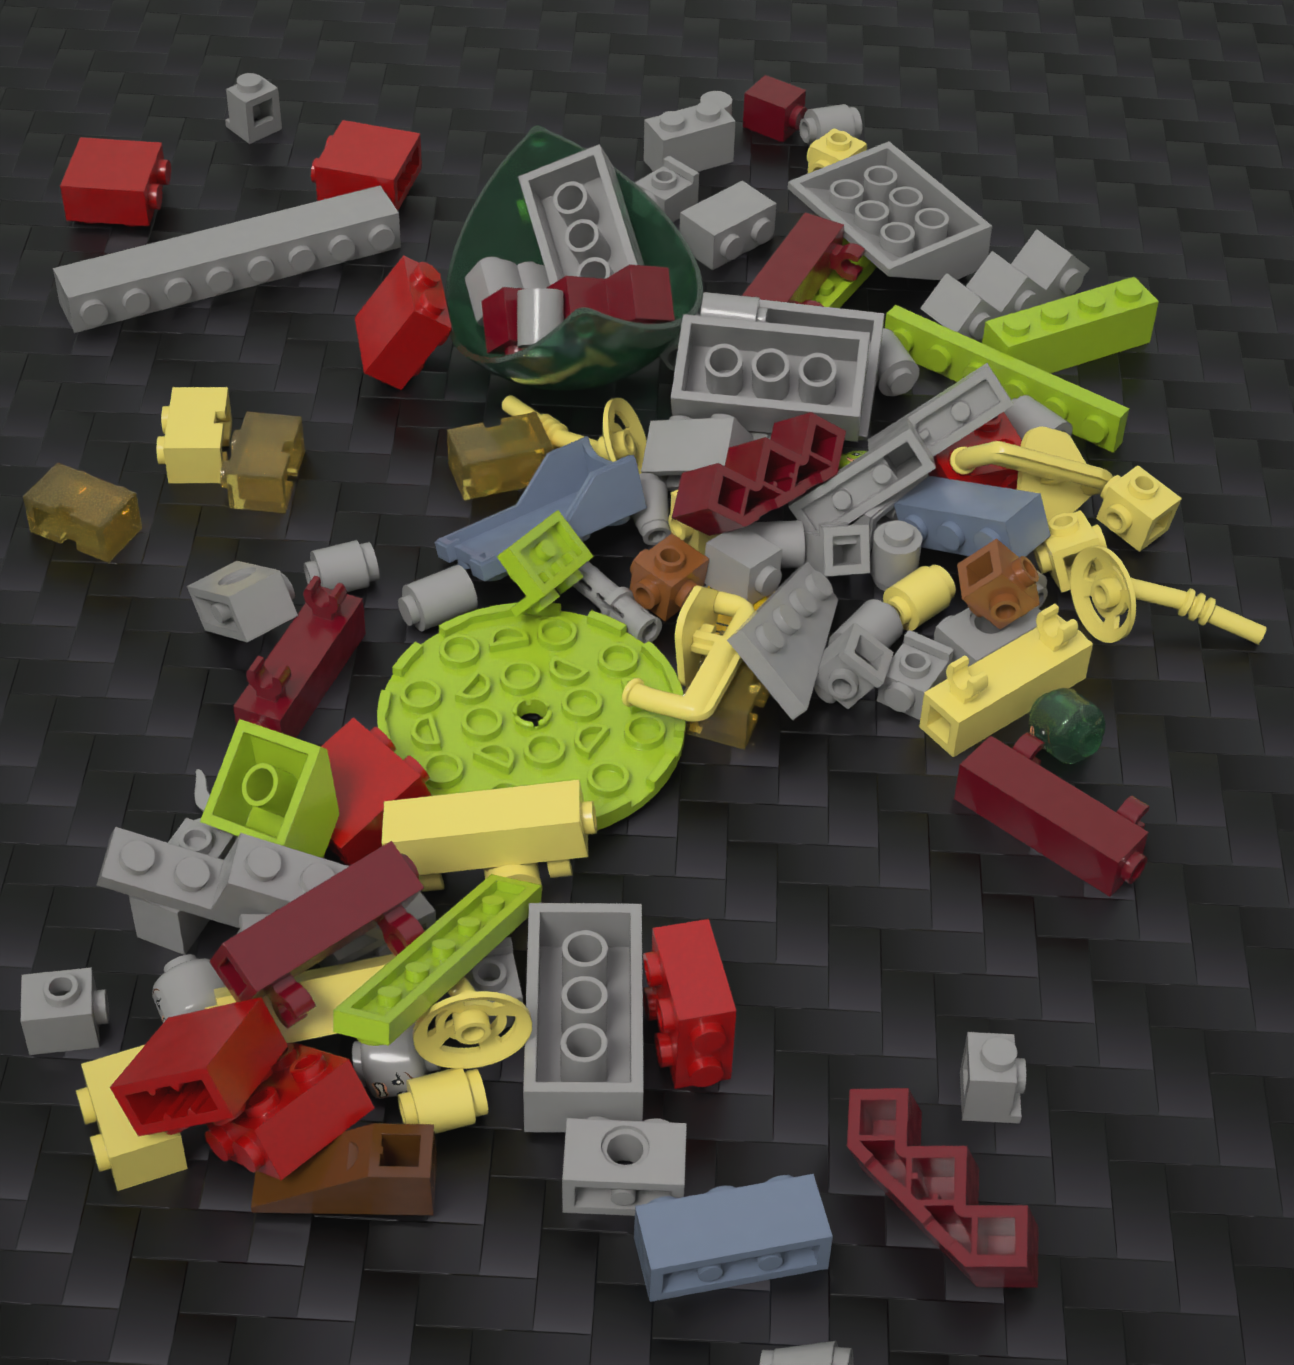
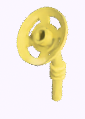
[502,395,647,474]
[1070,545,1266,645]
[413,976,532,1069]

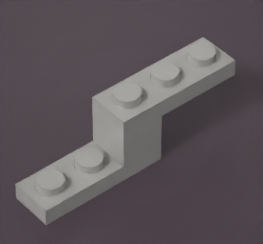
[788,363,1014,532]
[97,827,385,941]

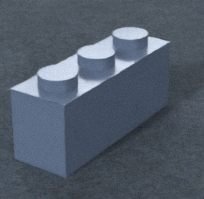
[894,476,1051,557]
[634,1174,833,1302]

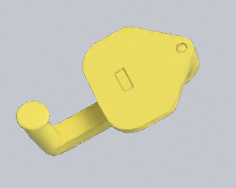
[950,427,1113,522]
[622,585,755,722]

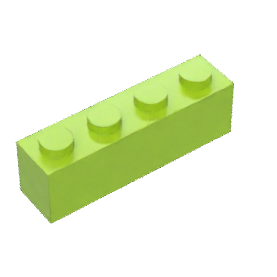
[982,277,1159,374]

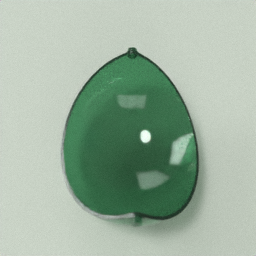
[445,126,703,391]

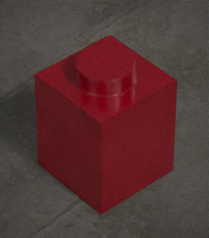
[743,75,807,142]

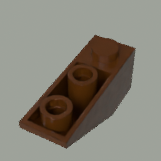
[251,1123,437,1215]

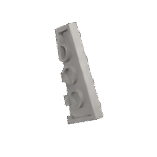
[727,562,838,720]

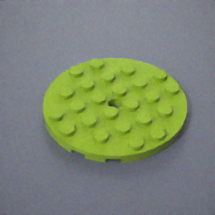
[377,602,686,831]

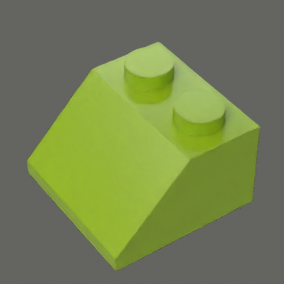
[200,719,340,858]

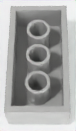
[518,144,645,285]
[671,314,870,442]
[523,903,643,1132]

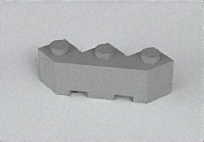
[920,229,1090,343]

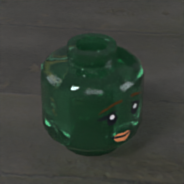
[1028,688,1106,764]

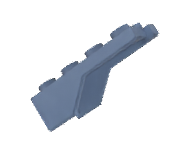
[435,436,647,581]

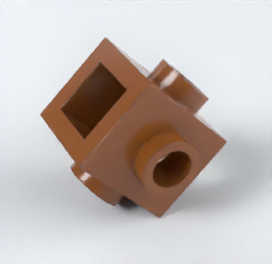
[630,533,709,621]
[957,538,1040,629]

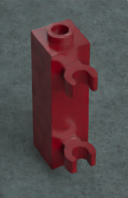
[742,212,865,307]
[233,575,366,738]
[954,732,1150,897]
[209,841,425,1029]

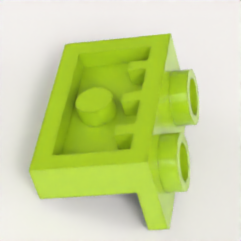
[496,510,594,617]

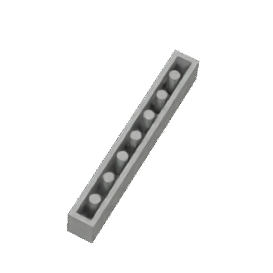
[53,185,401,333]

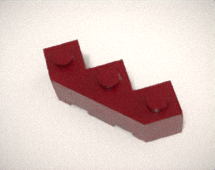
[481,264,675,361]
[672,412,846,536]
[847,1088,1039,1288]

